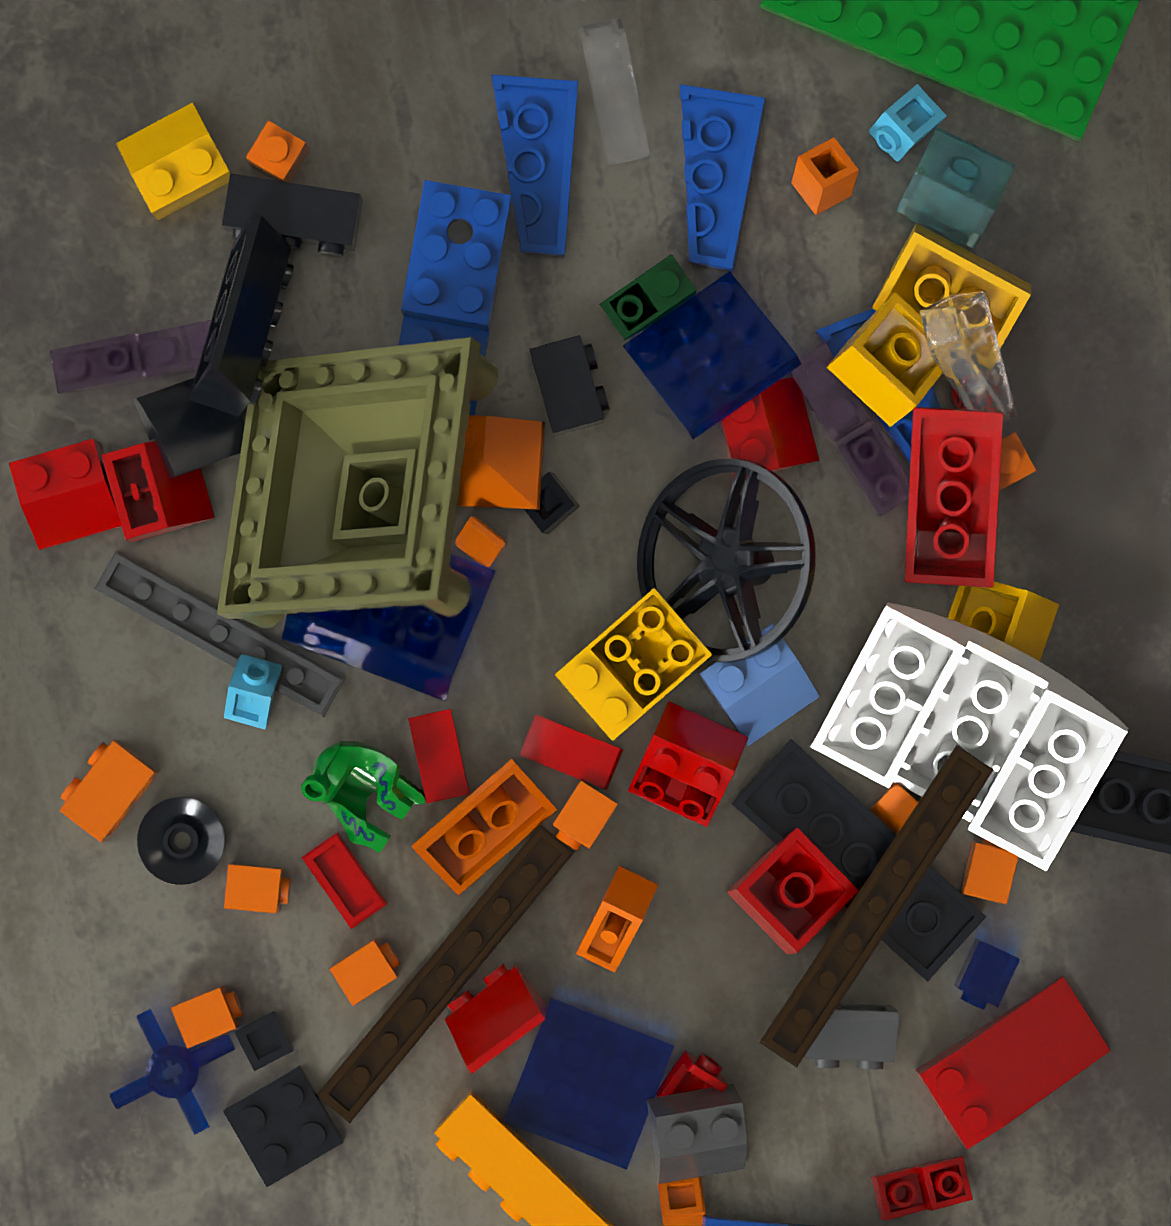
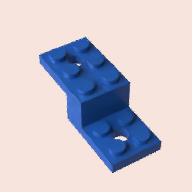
[398,180,512,415]

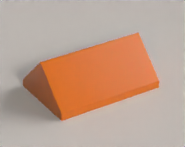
[411,758,557,896]

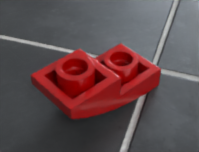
[520,715,623,790]
[871,1156,973,1221]

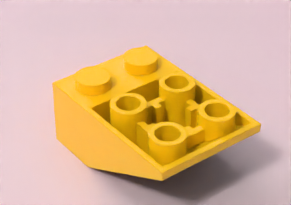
[555,588,713,741]

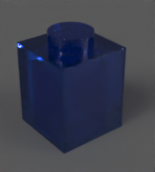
[954,938,1020,1010]

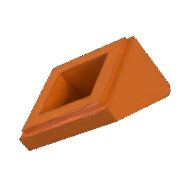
[455,516,507,568]
[869,782,918,835]
[658,1177,706,1226]

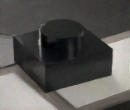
[524,472,580,534]
[234,1011,295,1071]

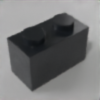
[530,335,610,437]

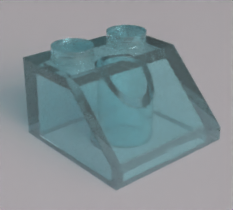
[896,127,1015,249]

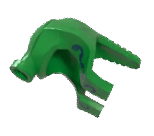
[301,740,426,853]

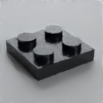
[223,1066,344,1187]

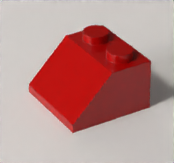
[713,376,820,480]
[8,438,122,550]
[727,827,859,955]

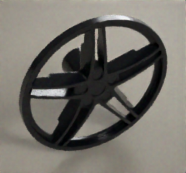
[637,459,816,662]

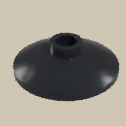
[137,797,225,885]

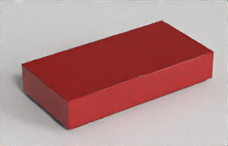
[408,709,470,804]
[301,832,388,929]

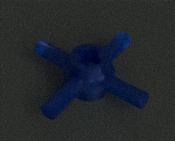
[109,1009,235,1135]

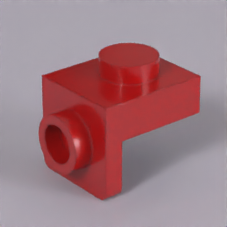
[656,1050,728,1097]

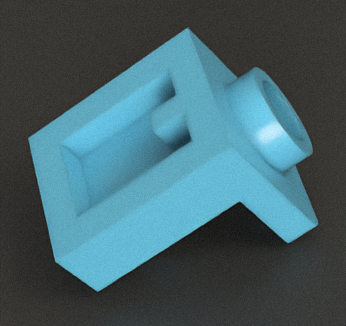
[869,84,947,162]
[224,654,282,730]

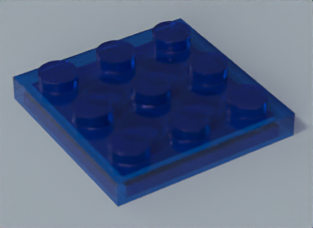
[623,271,802,439]
[504,997,674,1170]

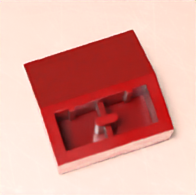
[101,440,216,542]
[628,701,749,827]

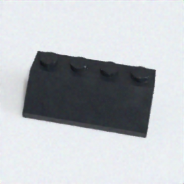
[189,212,294,417]

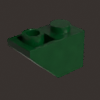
[599,254,697,341]

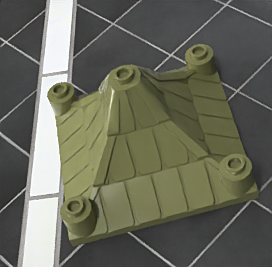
[217,337,498,628]

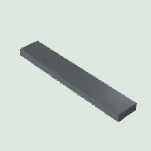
[94,551,345,717]

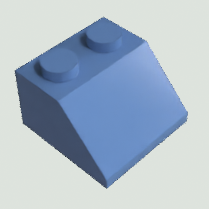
[698,623,820,746]

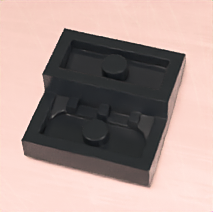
[134,377,244,479]

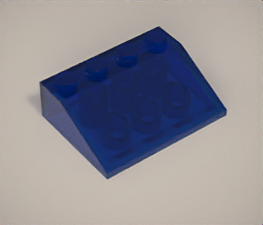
[282,554,496,701]

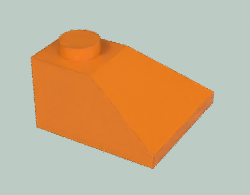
[456,415,545,510]

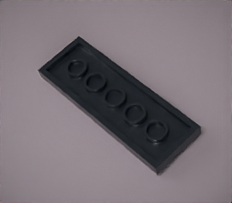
[732,739,987,982]

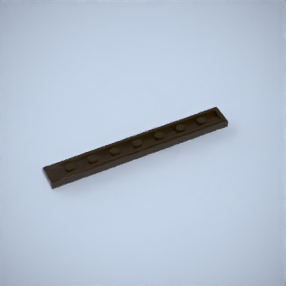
[759,745,994,1068]
[316,825,575,1123]

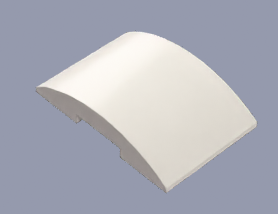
[811,602,1128,871]

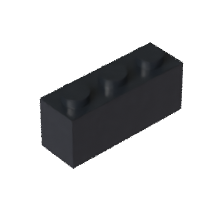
[222,173,363,256]

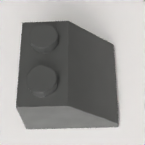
[804,1004,900,1069]
[647,1084,748,1184]

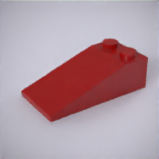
[904,407,1003,588]
[445,963,548,1074]
[915,976,1110,1150]

